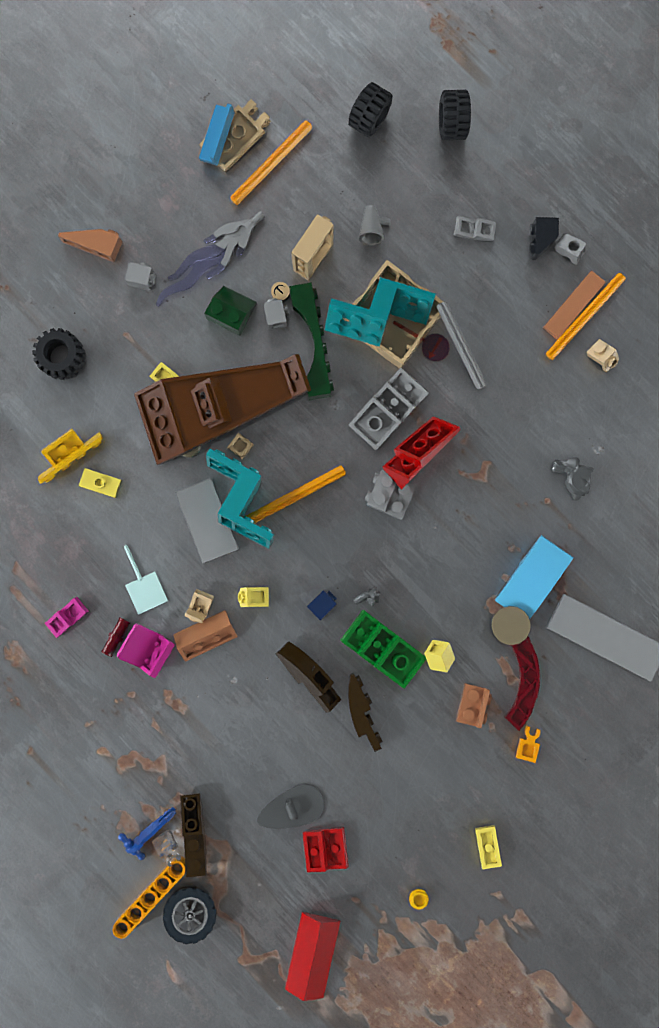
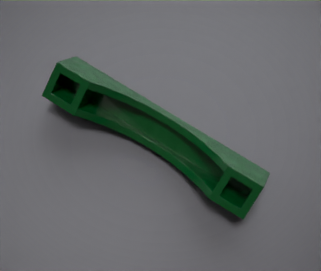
[289,282,334,401]

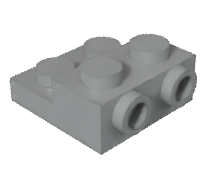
[365,469,416,520]

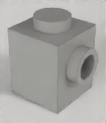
[125,262,156,291]
[263,298,289,330]

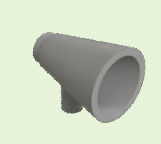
[359,205,390,245]

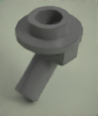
[353,587,380,606]

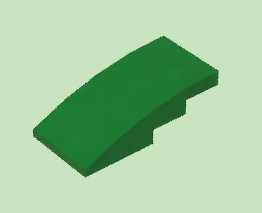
[340,610,426,689]

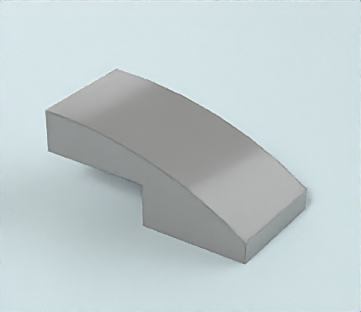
[454,216,497,241]

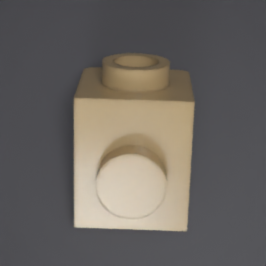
[586,339,619,373]
[185,589,214,623]

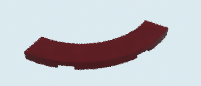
[504,636,540,731]

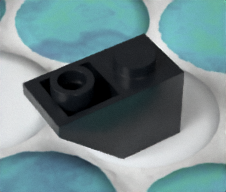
[529,217,559,260]

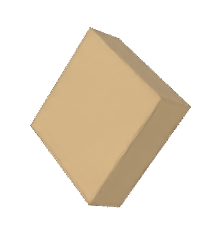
[227,433,254,460]

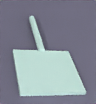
[124,545,168,615]

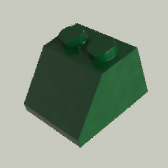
[204,286,257,336]

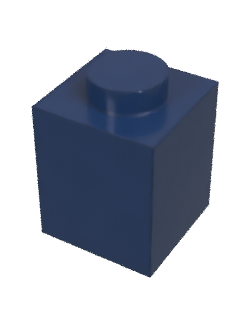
[307,590,337,620]

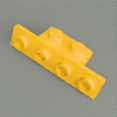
[38,428,103,484]

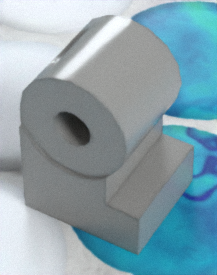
[554,234,587,265]

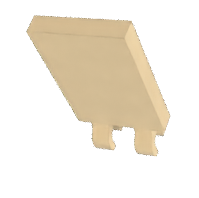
[199,99,271,172]

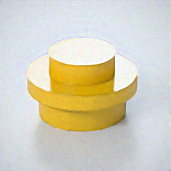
[409,889,429,910]

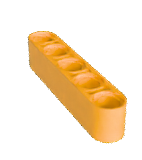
[112,856,186,939]

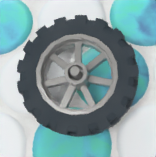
[163,887,216,944]

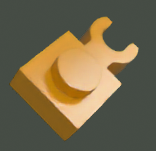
[515,726,541,763]

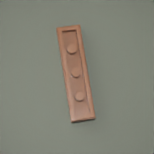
[543,270,606,340]

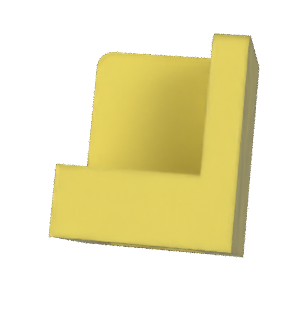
[424,640,455,672]

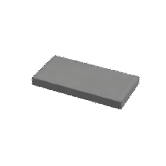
[175,479,239,564]

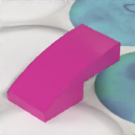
[44,597,89,638]

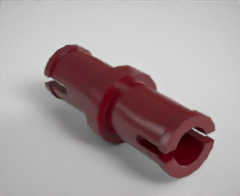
[101,617,130,657]

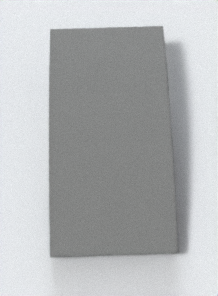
[349,367,429,450]

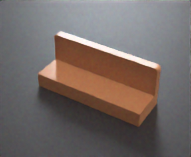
[173,610,238,662]

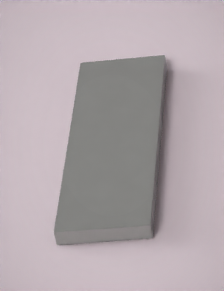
[546,594,659,682]

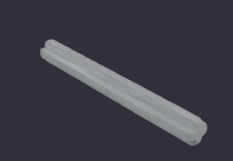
[437,301,486,389]

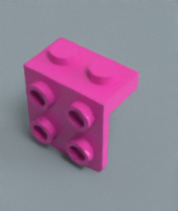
[117,624,175,678]

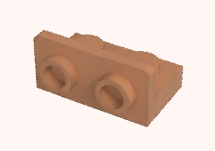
[456,683,492,728]

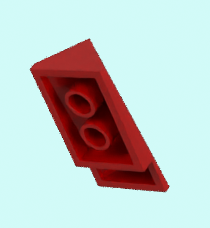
[382,416,461,490]
[285,912,341,1001]

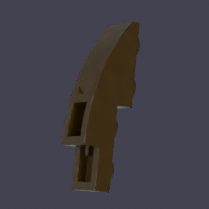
[275,642,342,713]
[348,673,383,752]
[180,793,207,878]

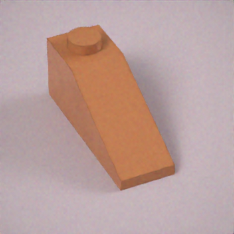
[58,229,122,262]

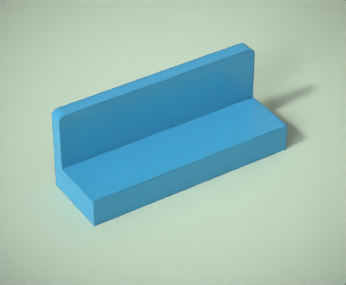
[199,103,235,166]

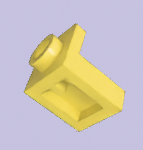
[238,587,269,607]

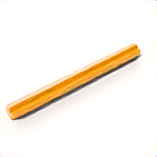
[230,120,312,205]
[545,273,626,360]
[243,465,346,524]

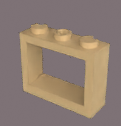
[291,214,334,281]

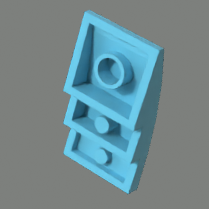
[495,535,573,619]

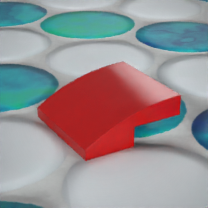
[303,827,349,872]

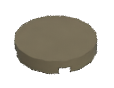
[491,606,531,645]

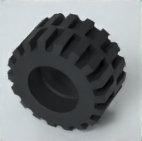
[348,82,393,137]
[439,89,471,140]
[32,328,85,380]

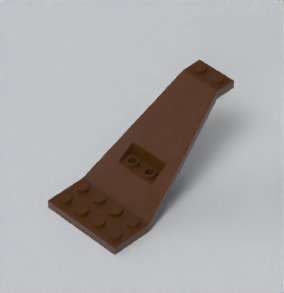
[134,354,311,465]

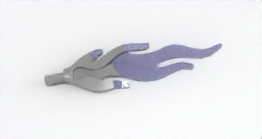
[156,211,265,307]

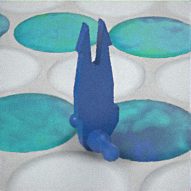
[118,807,176,860]

